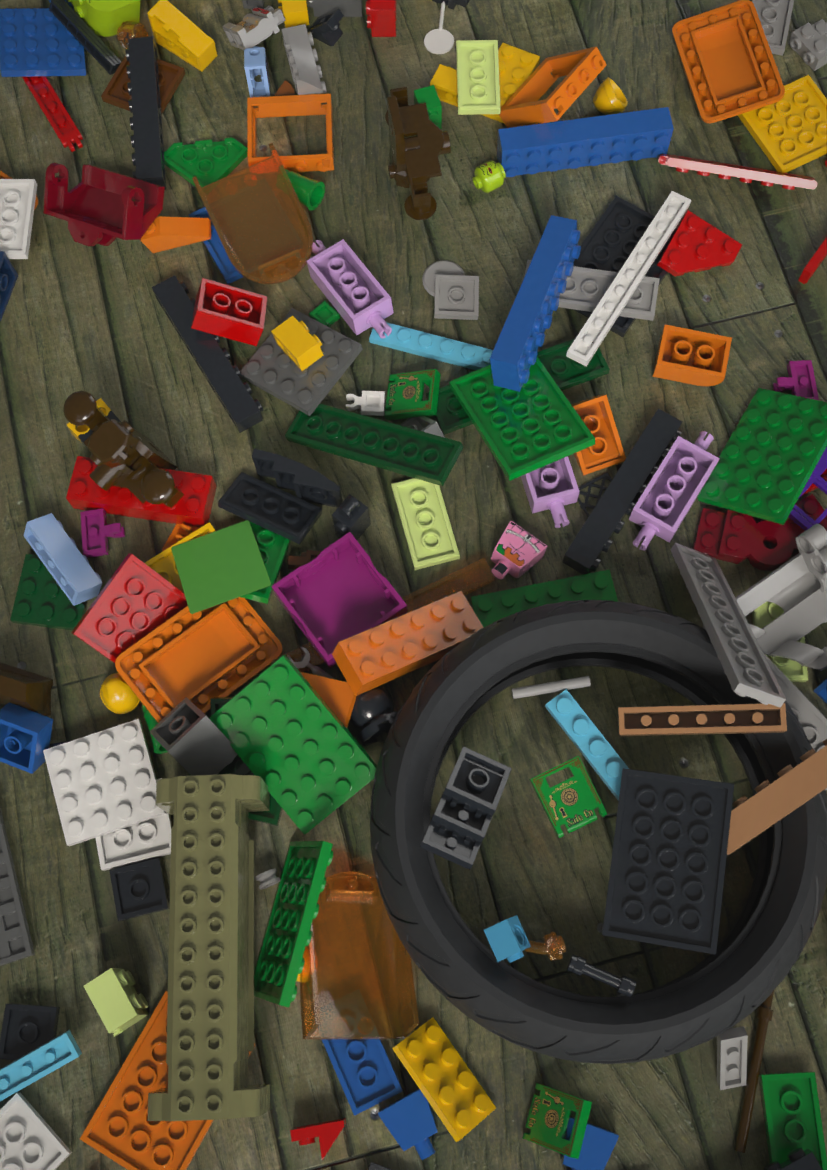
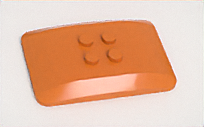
[672,0,785,123]
[115,597,282,723]

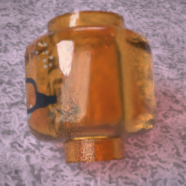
[117,21,149,49]

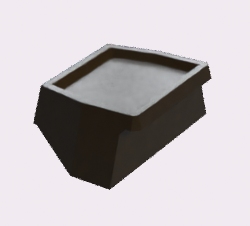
[0,662,53,716]

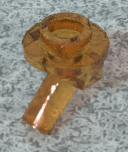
[525,932,566,961]

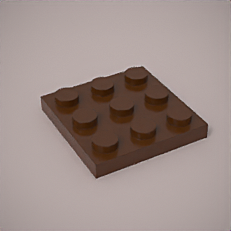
[101,55,185,114]

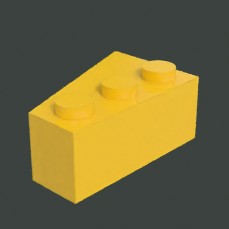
[147,0,218,72]

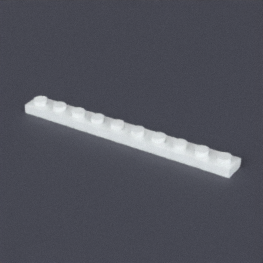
[566,191,691,366]

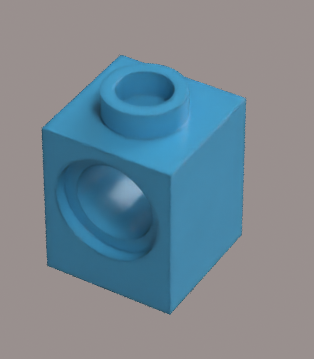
[484,915,531,963]

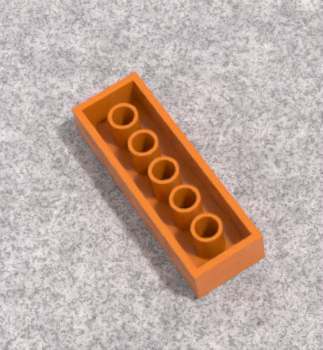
[332,591,484,696]

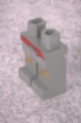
[222,6,285,50]

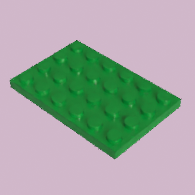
[449,357,595,481]
[697,388,827,525]
[209,655,377,835]
[254,841,333,1007]

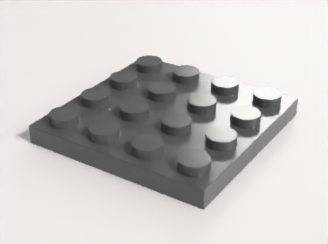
[240,308,363,416]

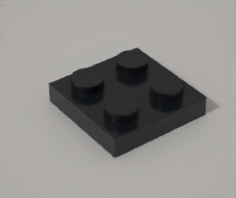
[109,858,170,922]
[0,1004,60,1060]

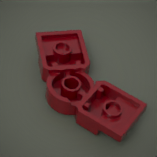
[693,494,827,571]

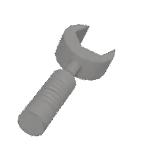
[287,647,336,680]

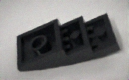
[252,449,343,508]
[420,746,512,870]

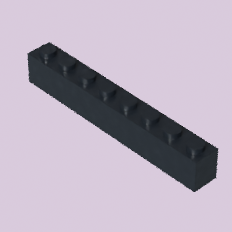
[125,36,167,190]
[152,275,264,433]
[563,408,682,575]

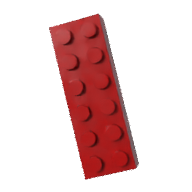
[66,456,217,527]

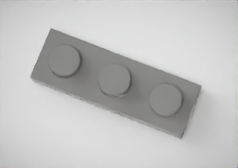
[717,1026,748,1090]

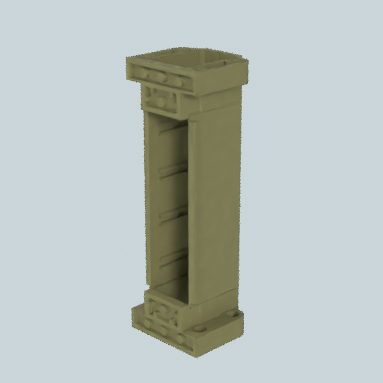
[147,774,270,1121]

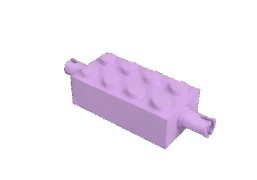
[306,239,394,338]
[629,431,720,550]
[521,456,579,528]

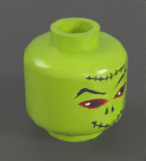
[473,160,506,193]

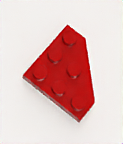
[657,210,742,277]

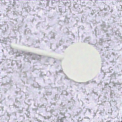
[424,2,454,54]

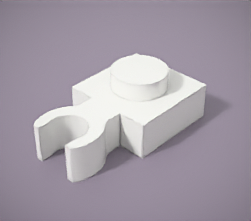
[346,391,385,416]

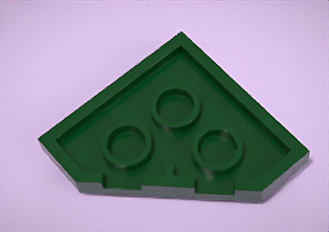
[10,554,87,630]

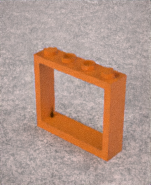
[499,46,607,128]
[247,94,334,175]

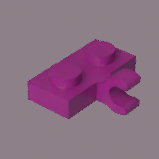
[773,360,819,401]
[80,508,125,558]

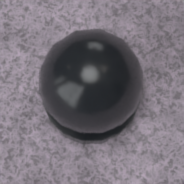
[350,685,398,746]

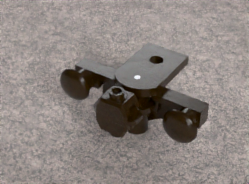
[385,87,451,220]
[63,391,184,508]

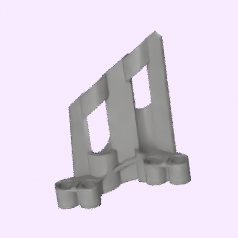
[703,524,827,671]

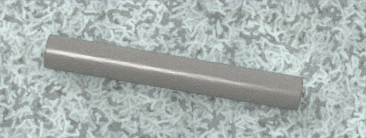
[511,676,591,699]

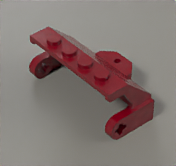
[43,163,165,246]

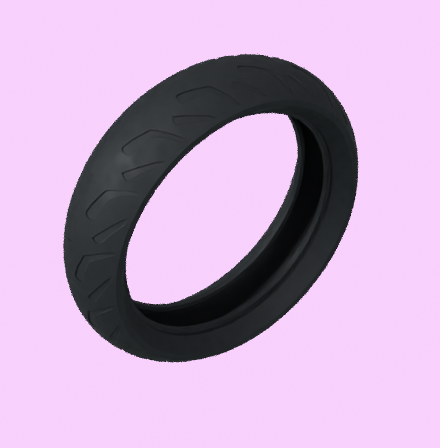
[370,600,827,1064]

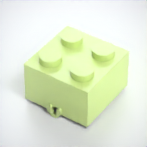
[84,968,149,1037]

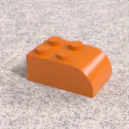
[652,325,732,386]

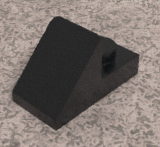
[307,9,344,46]

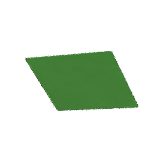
[171,520,271,614]

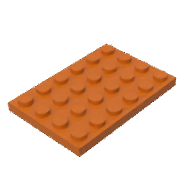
[80,991,256,1170]

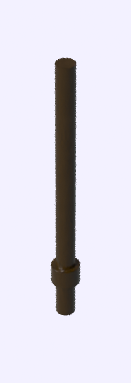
[734,989,775,1153]

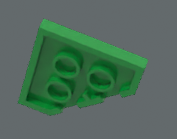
[164,138,248,196]

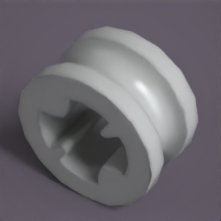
[255,868,281,890]

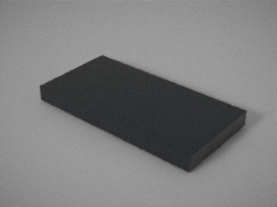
[218,472,322,544]

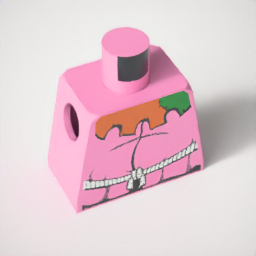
[491,521,547,579]

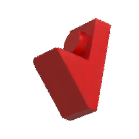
[290,1118,346,1160]

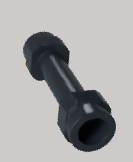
[567,954,636,997]

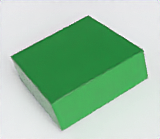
[309,301,340,327]

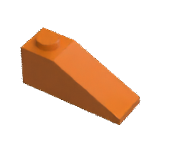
[141,216,211,253]

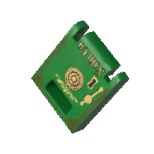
[384,369,441,420]
[529,756,607,838]
[522,1083,592,1159]

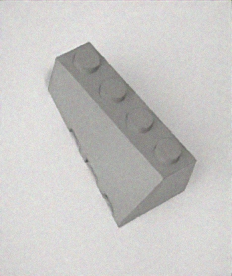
[281,24,327,104]

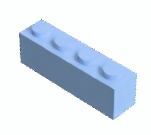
[24,513,102,606]

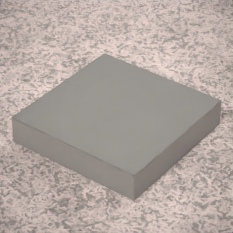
[434,274,479,320]

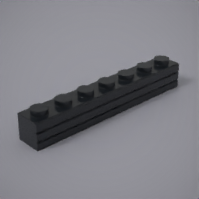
[49,0,122,75]

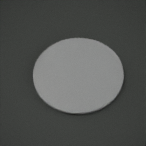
[422,260,465,297]

